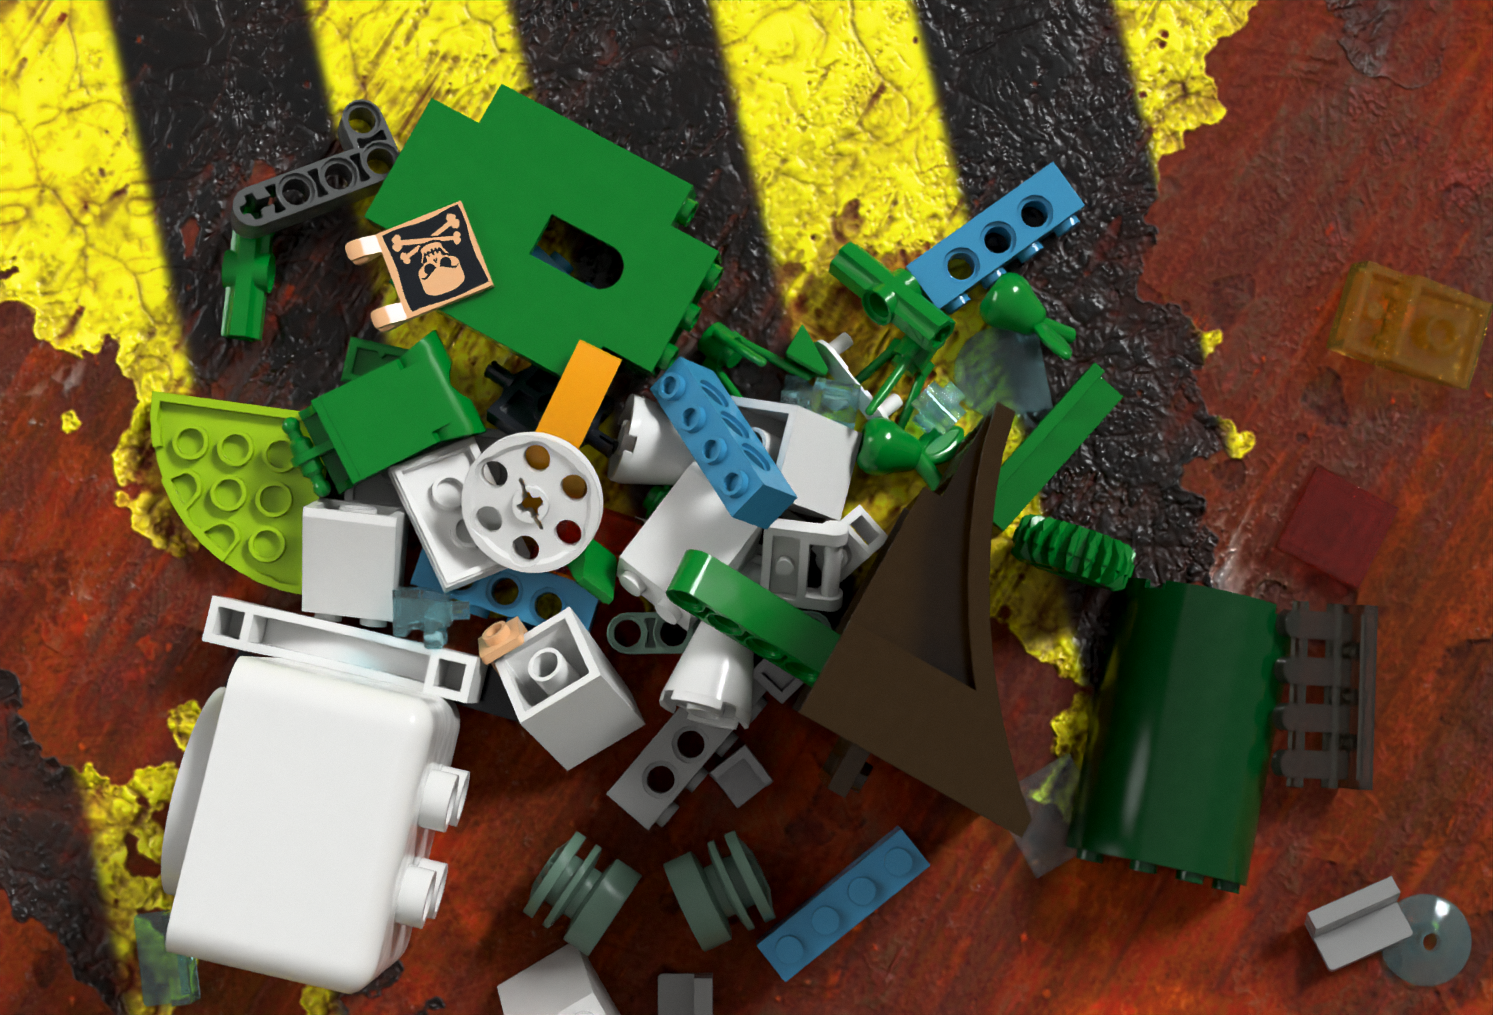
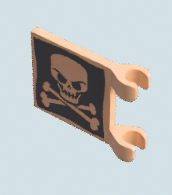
[345,201,495,333]

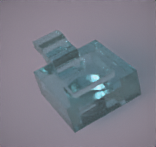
[780,375,861,430]

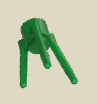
[697,322,812,397]
[855,334,937,430]

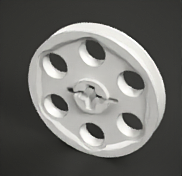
[461,432,603,573]

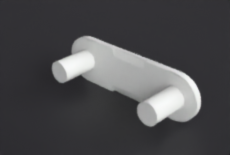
[814,332,903,420]

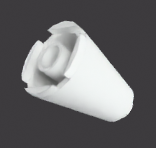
[607,394,698,486]
[659,620,754,730]

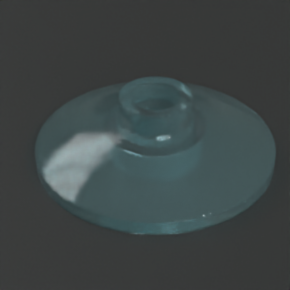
[1381,894,1472,986]

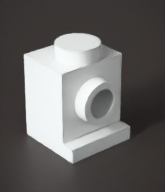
[811,504,888,582]

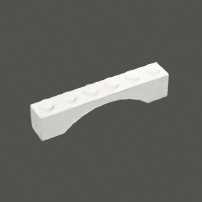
[202,595,488,703]

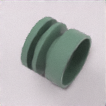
[663,830,776,952]
[523,831,642,956]

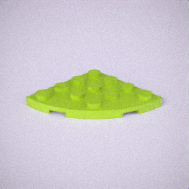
[150,391,327,595]

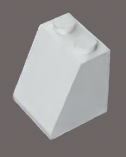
[731,396,862,521]
[616,461,763,631]
[302,498,410,627]
[494,606,646,771]
[497,943,621,1015]

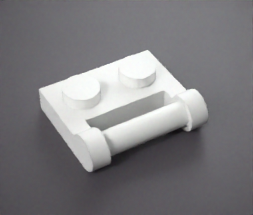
[760,518,849,612]

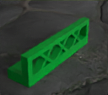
[993,363,1123,532]

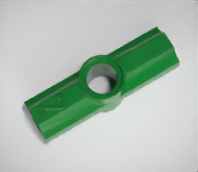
[221,204,276,342]
[829,241,956,353]

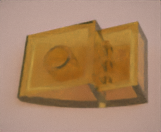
[1326,261,1493,390]

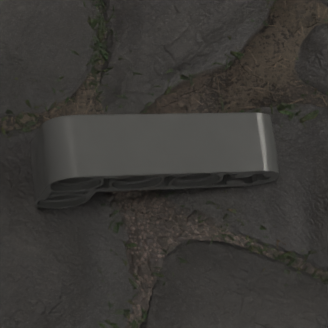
[230,99,400,239]

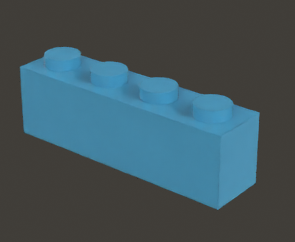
[756,826,930,982]

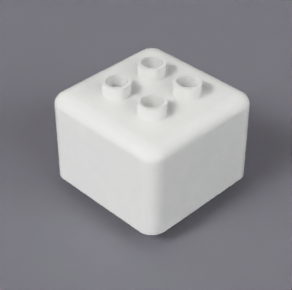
[161,656,470,994]

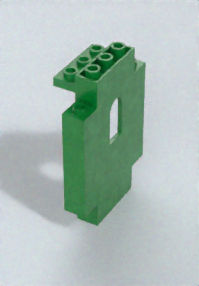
[364,83,724,379]

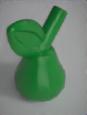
[979,272,1076,360]
[856,417,964,492]

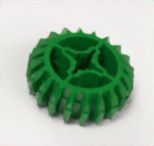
[1010,514,1136,591]

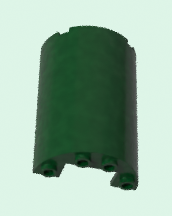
[1065,578,1298,894]

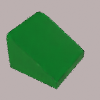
[784,325,829,381]
[567,539,617,605]

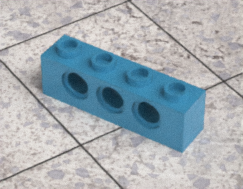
[905,162,1085,316]
[650,356,798,530]
[410,547,601,633]

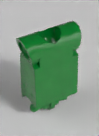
[282,330,488,497]

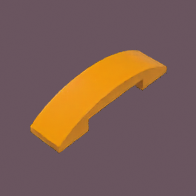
[522,339,622,522]

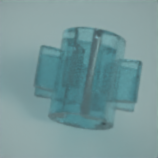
[911,380,967,436]

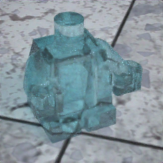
[392,587,470,649]

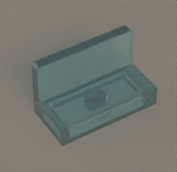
[134,909,201,1007]

